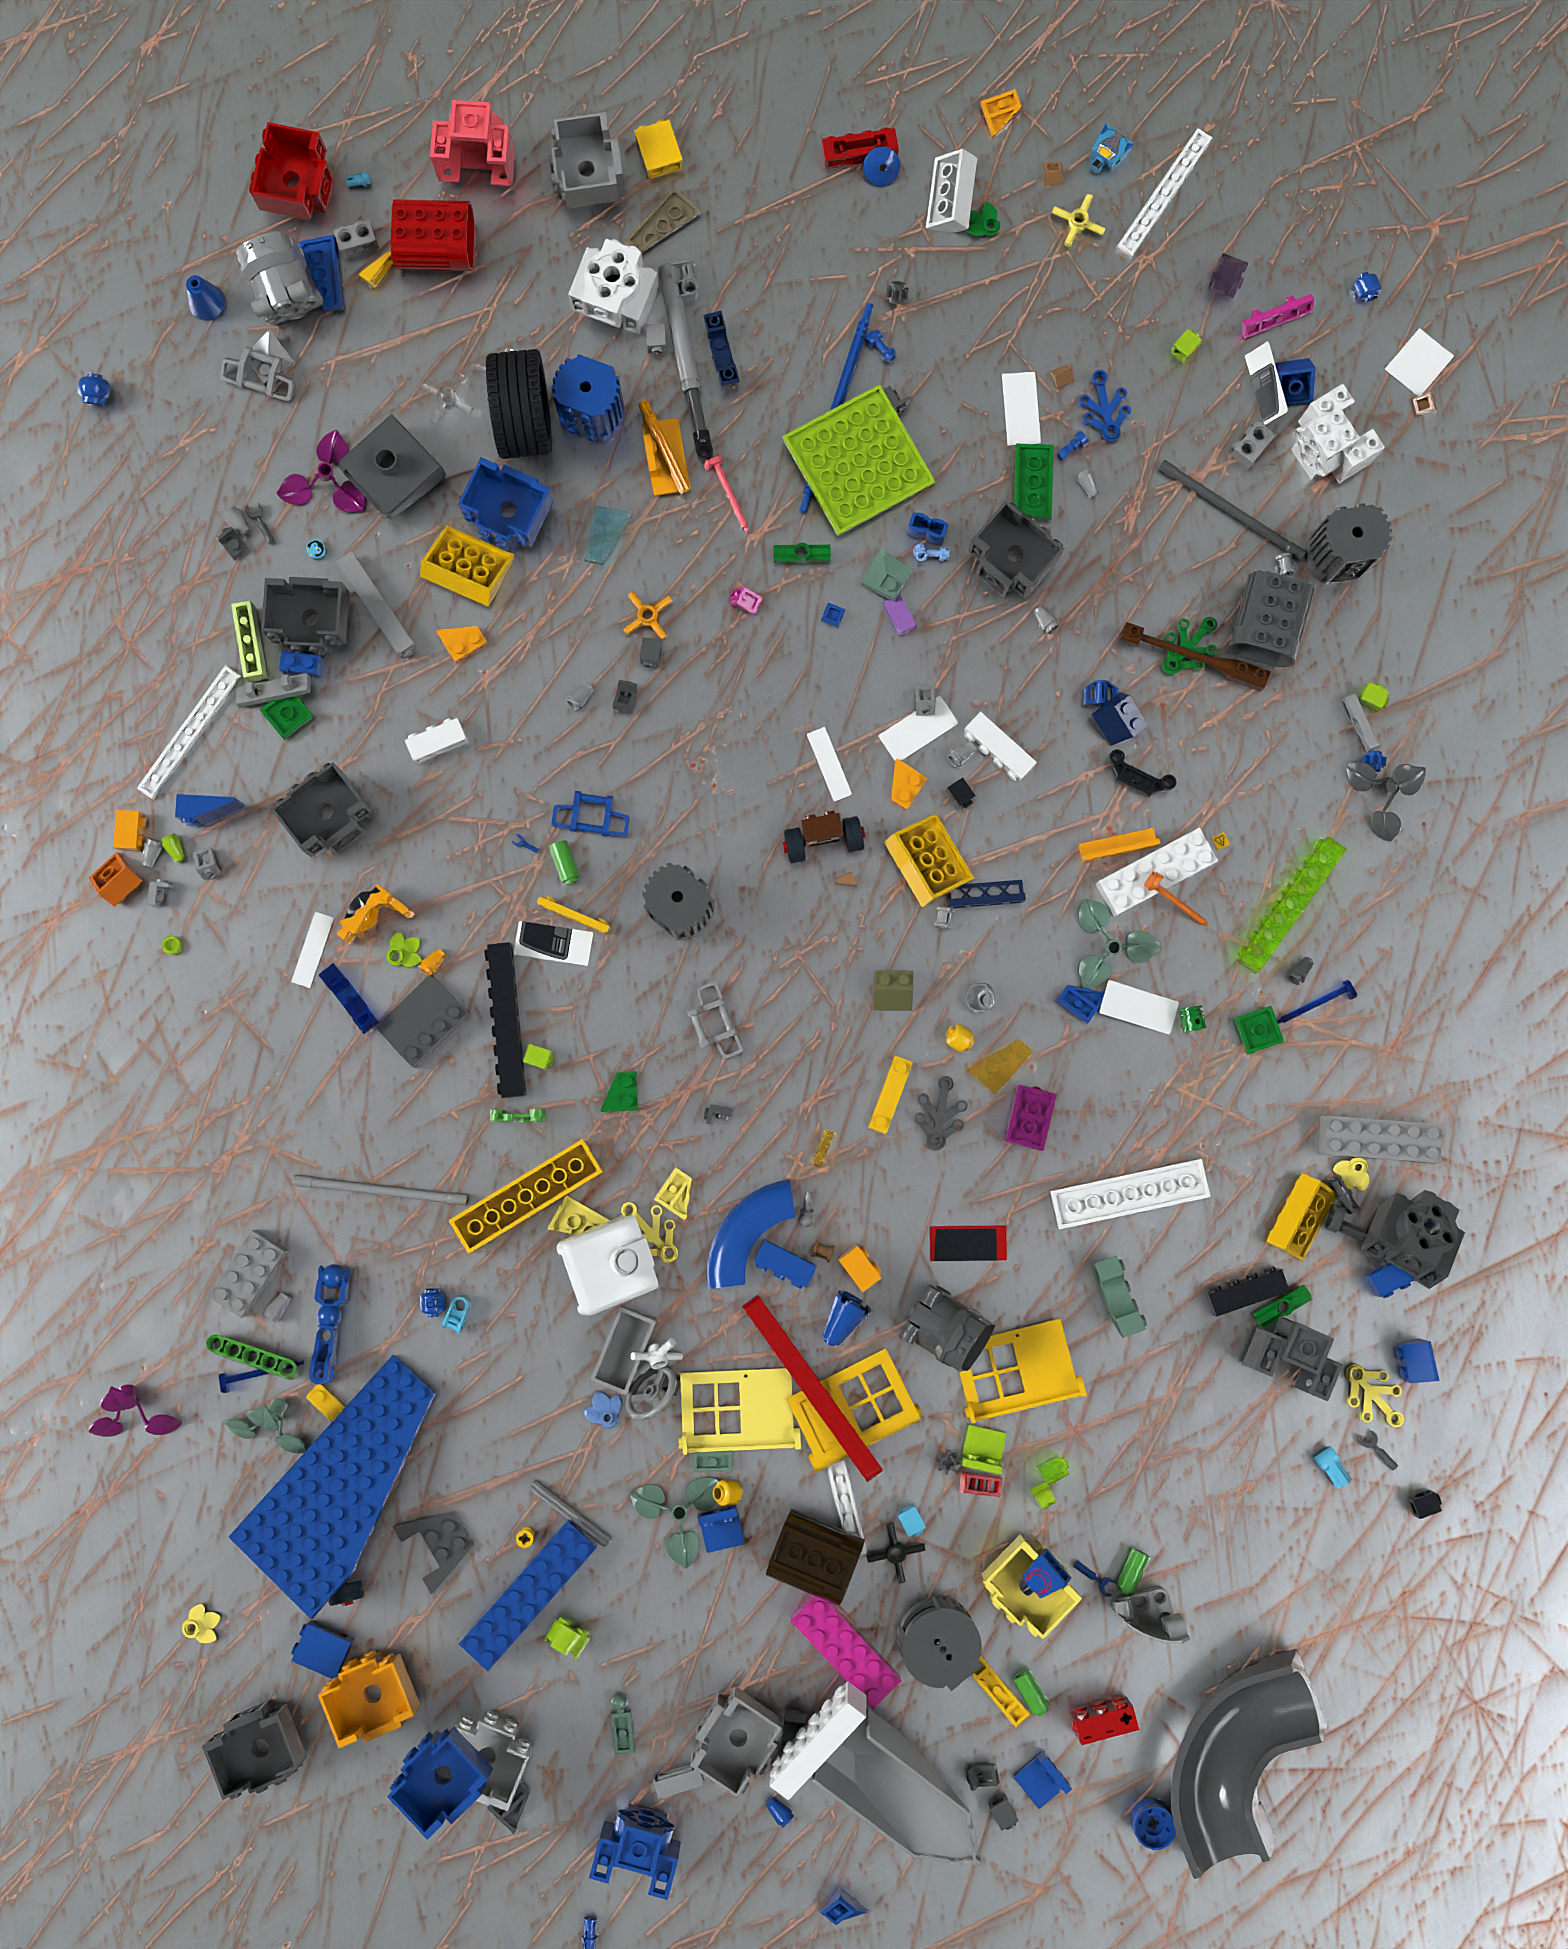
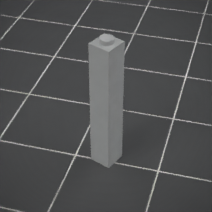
[336,552,417,659]

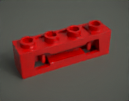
[822,127,899,169]

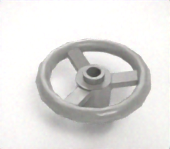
[625,1366,677,1421]

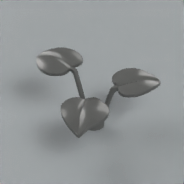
[1346,761,1426,841]

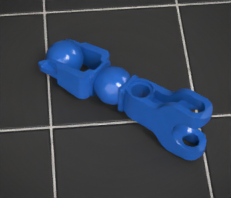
[309,1264,351,1385]

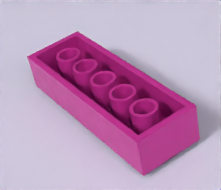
[790,1595,902,1709]

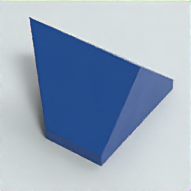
[820,1887,870,1925]

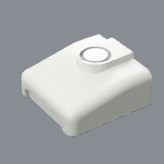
[557,1215,659,1316]

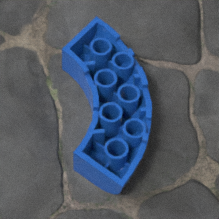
[706,1179,795,1289]

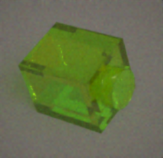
[1037,1455,1070,1486]

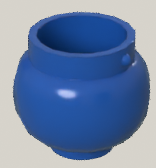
[78,373,111,405]

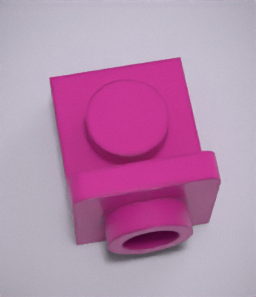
[729,586,763,615]

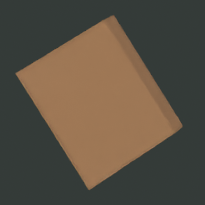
[1050,364,1074,389]

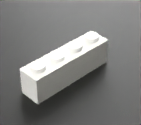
[964,711,1037,782]

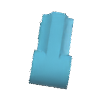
[1314,1446,1352,1489]

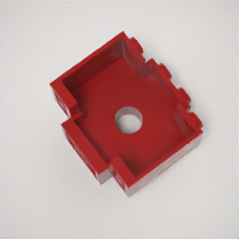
[249,122,334,220]

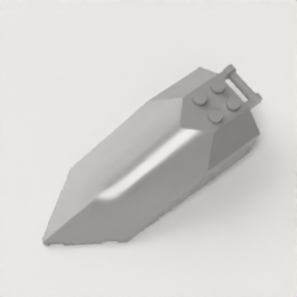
[812,1708,981,1866]

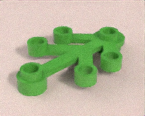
[490,1109,547,1122]

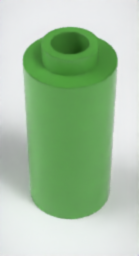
[549,840,580,885]
[1116,1548,1150,1595]
[1013,1669,1050,1716]

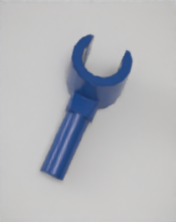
[512,834,539,853]

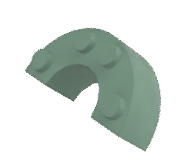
[1094,1255,1147,1338]

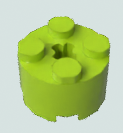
[544,1616,590,1660]

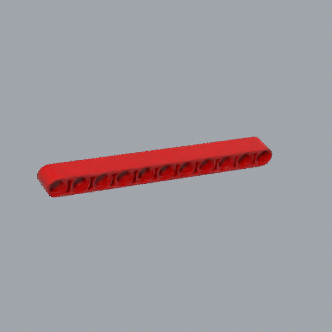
[742,1295,884,1482]

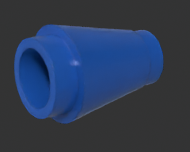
[765,1796,794,1828]

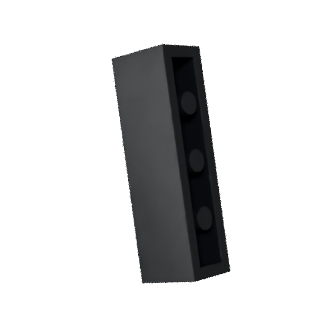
[1205,1266,1290,1317]

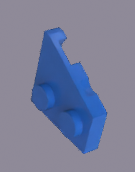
[1056,985,1105,1024]

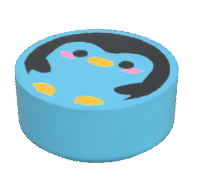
[306,540,326,560]

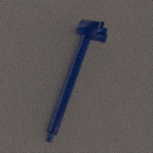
[1277,980,1358,1024]
[219,1360,304,1394]

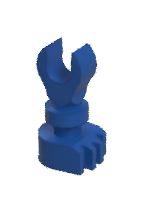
[1057,431,1089,460]

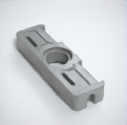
[1343,693,1379,753]

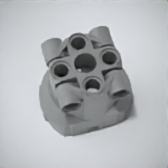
[235,231,324,326]

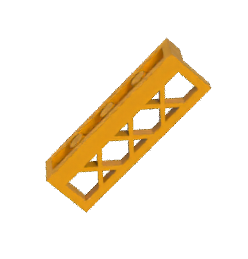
[1078,828,1160,863]

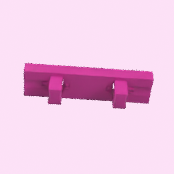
[1241,294,1315,339]

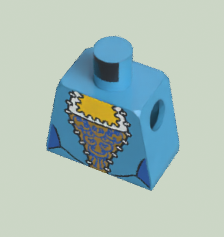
[1090,124,1134,173]

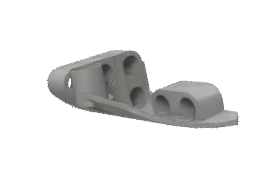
[1111,1586,1190,1643]

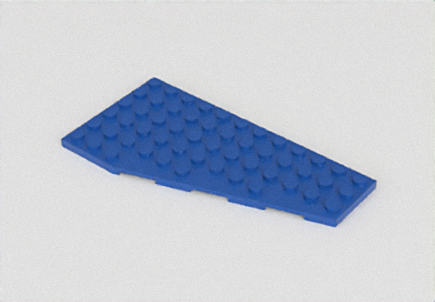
[229,1355,436,1619]

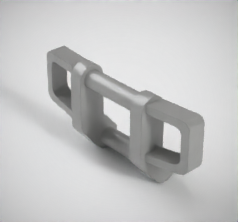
[220,346,295,401]
[687,981,743,1059]

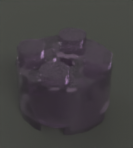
[1209,253,1248,298]

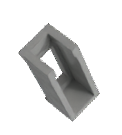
[650,1764,705,1799]

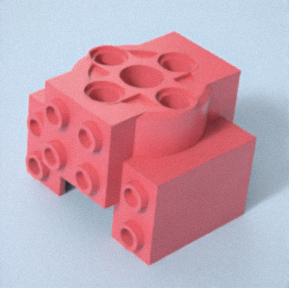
[430,100,515,186]

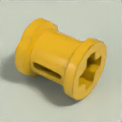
[516,1527,536,1548]

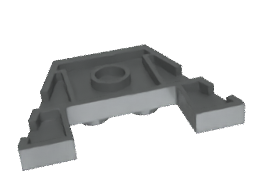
[393,1511,474,1594]

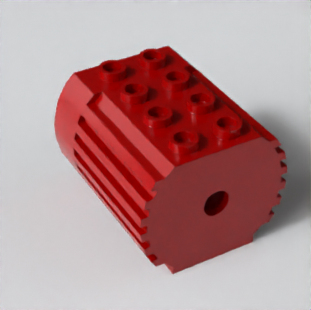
[390,199,475,271]

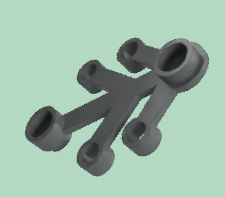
[915,1076,968,1150]

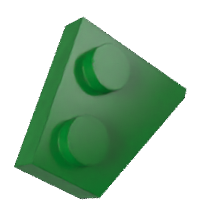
[601,1072,638,1112]

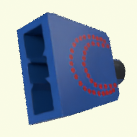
[1021,1548,1072,1598]

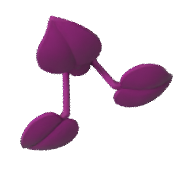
[277,430,365,512]
[89,1384,182,1437]

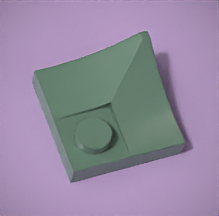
[862,548,913,602]

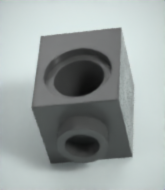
[639,637,662,668]
[988,1794,1019,1831]

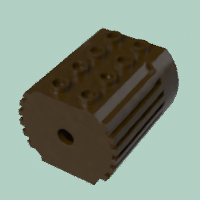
[766,1509,866,1606]

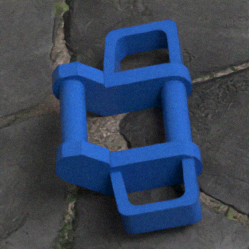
[551,791,630,837]

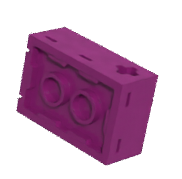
[1003,1085,1057,1151]

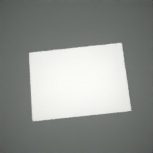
[1385,328,1454,396]

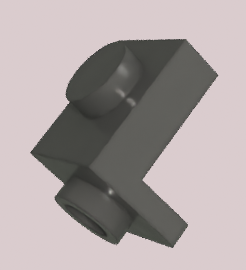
[612,680,637,713]
[967,1763,1000,1791]

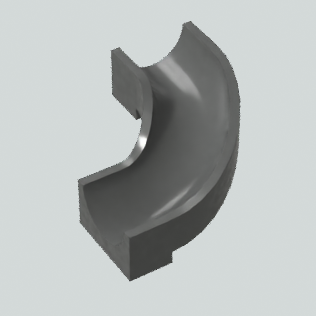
[1171,1649,1327,1879]

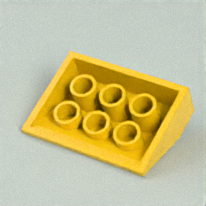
[420,525,514,607]
[884,814,974,907]

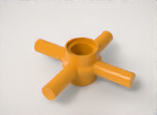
[623,591,673,640]

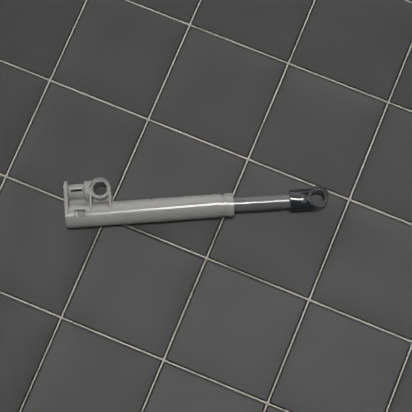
[658,259,714,464]

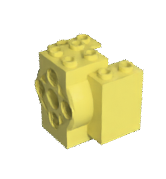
[982,1535,1082,1639]

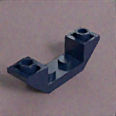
[703,311,740,387]

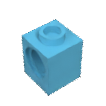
[897,1504,926,1537]

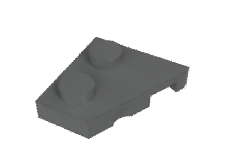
[487,1781,530,1834]

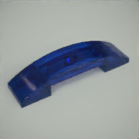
[318,963,379,1034]

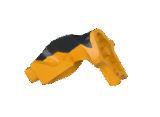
[336,884,415,944]

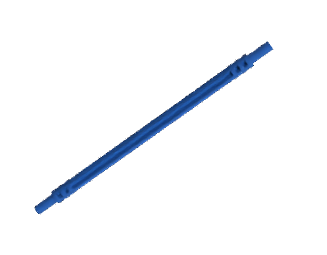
[799,303,874,514]

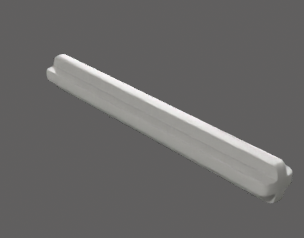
[529,1480,611,1547]

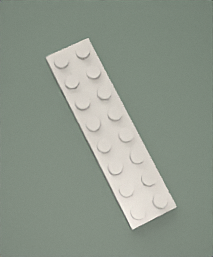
[1050,1159,1210,1229]

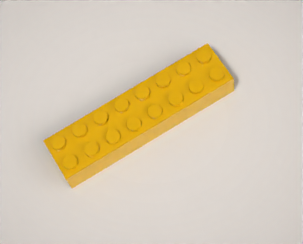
[448,1139,604,1254]

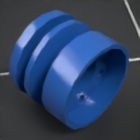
[1130,1798,1176,1850]

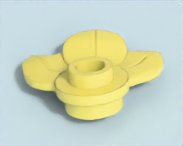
[1333,1157,1370,1192]
[182,1604,221,1643]

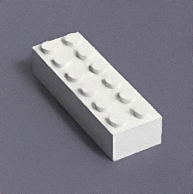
[1096,828,1218,917]
[769,1681,866,1800]

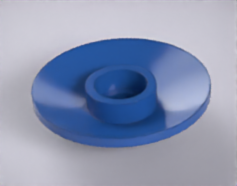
[863,146,900,186]

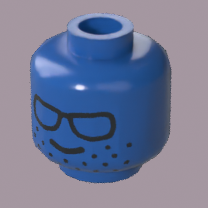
[420,1288,446,1317]

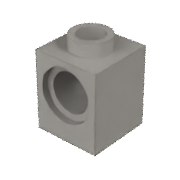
[646,323,667,355]

